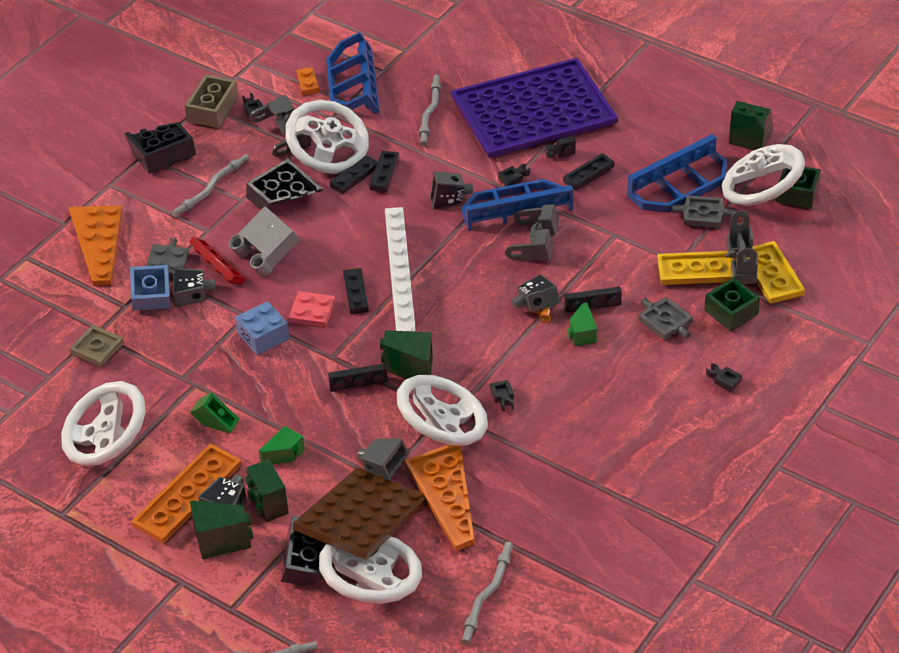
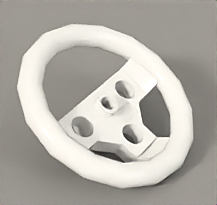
[286,100,369,174]
[722,144,805,206]
[397,375,488,446]
[61,381,146,466]
[319,536,422,604]

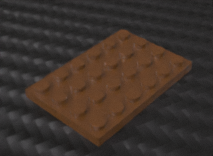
[293,468,427,560]

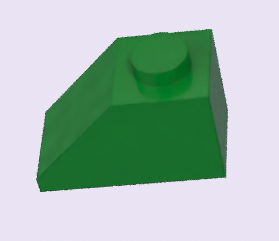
[567,302,597,346]
[190,392,240,433]
[259,426,305,464]

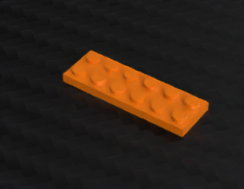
[131,443,242,544]

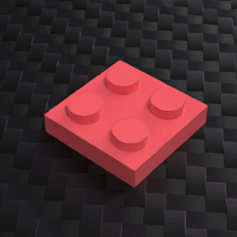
[288,291,335,328]

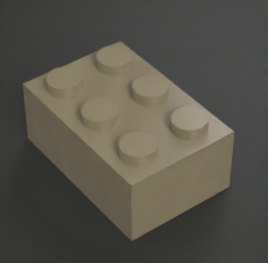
[185,74,239,128]

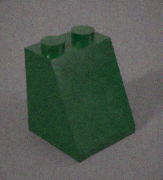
[729,101,773,150]
[380,330,433,379]
[189,500,254,559]

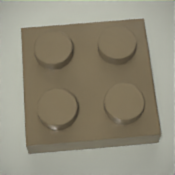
[69,325,124,367]

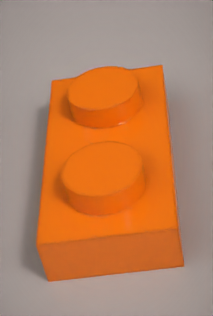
[296,67,319,96]

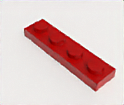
[189,236,246,285]

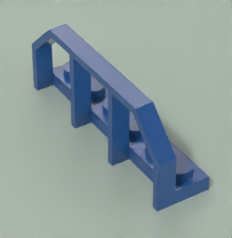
[326,32,380,114]
[627,134,727,212]
[462,179,573,231]

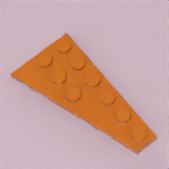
[68,205,123,286]
[404,445,475,551]

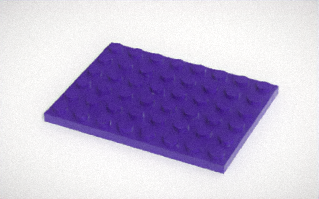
[451,58,618,158]

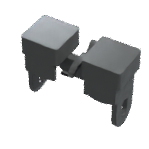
[249,95,311,157]
[505,204,559,261]
[726,210,758,284]

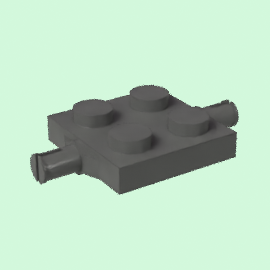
[672,196,735,228]
[146,238,189,278]
[638,297,693,340]

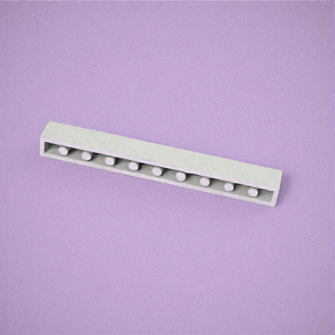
[385,207,416,331]

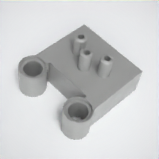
[228,207,301,277]

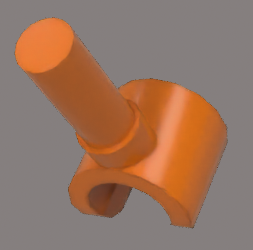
[527,307,552,323]

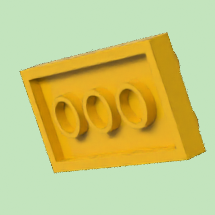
[746,241,805,304]
[657,251,733,285]

